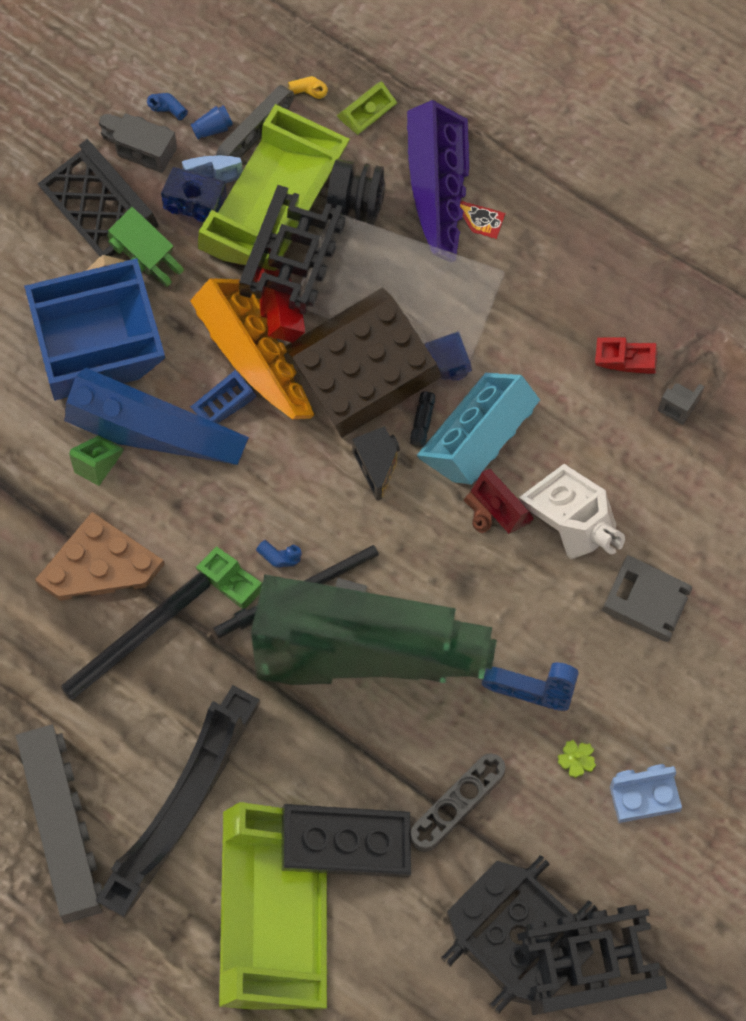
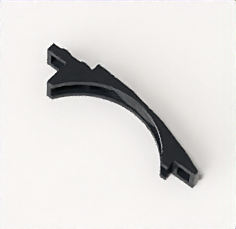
[96,685,261,918]

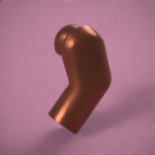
[463,492,493,533]

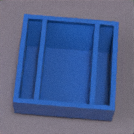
[24,258,165,401]

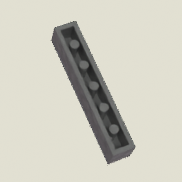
[16,724,103,924]

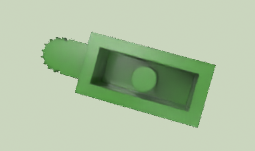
[108,207,184,287]

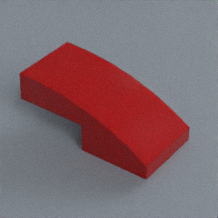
[595,337,658,374]

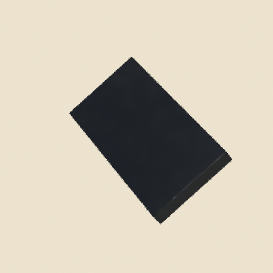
[282,804,411,878]

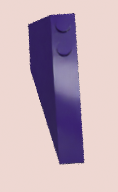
[407,100,470,263]

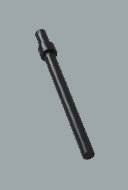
[213,545,379,639]

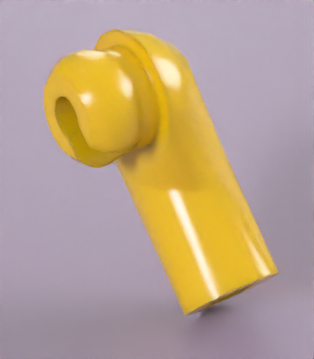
[288,76,328,99]

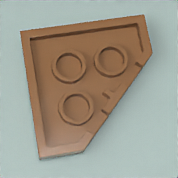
[35,512,165,601]

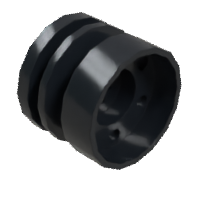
[327,159,386,225]

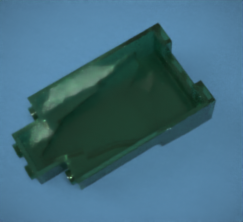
[251,574,497,685]

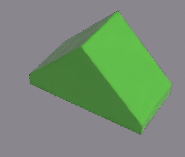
[69,436,124,486]

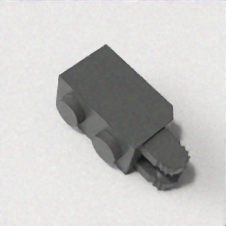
[99,113,177,173]

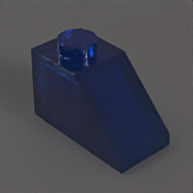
[424,331,472,381]

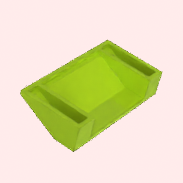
[198,104,350,271]
[219,802,327,1010]

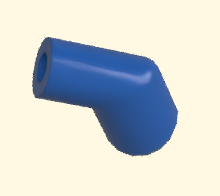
[147,93,188,120]
[256,540,302,568]

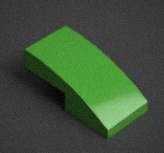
[196,546,264,609]

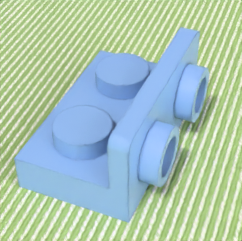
[610,764,682,823]

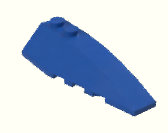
[64,367,249,465]

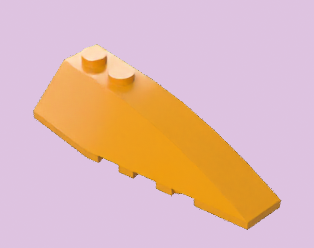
[190,278,314,419]

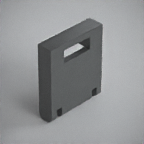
[601,555,692,642]

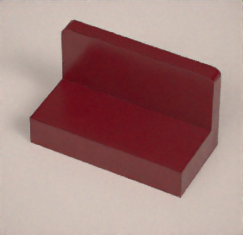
[471,469,534,534]

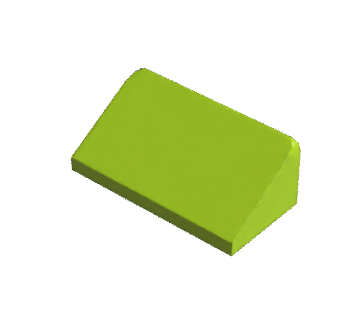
[336,81,397,135]

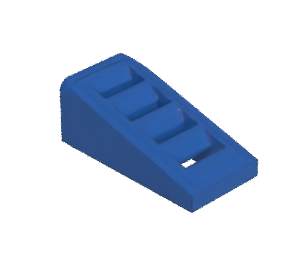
[190,370,257,424]

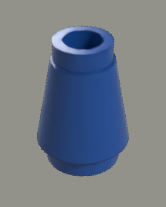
[190,105,233,139]

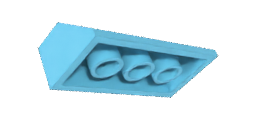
[417,373,540,485]

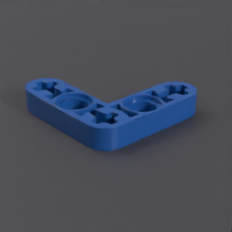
[481,662,579,711]

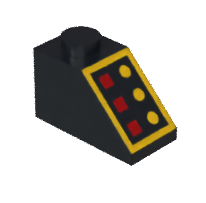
[352,426,400,501]

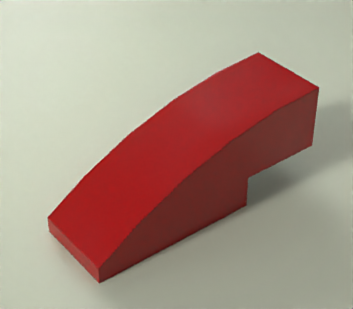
[258,268,305,343]

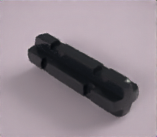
[410,391,436,447]

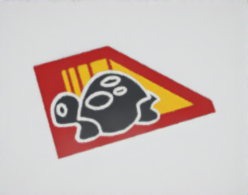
[460,201,506,239]

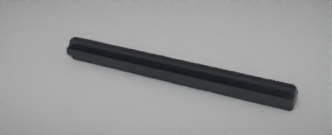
[61,572,210,700]

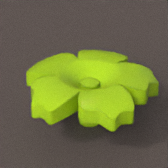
[558,740,596,778]

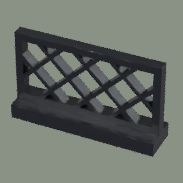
[38,138,159,257]

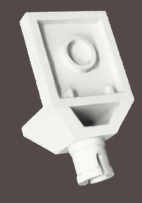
[519,464,625,559]

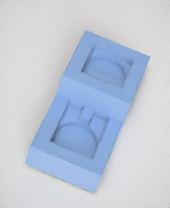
[182,155,243,186]

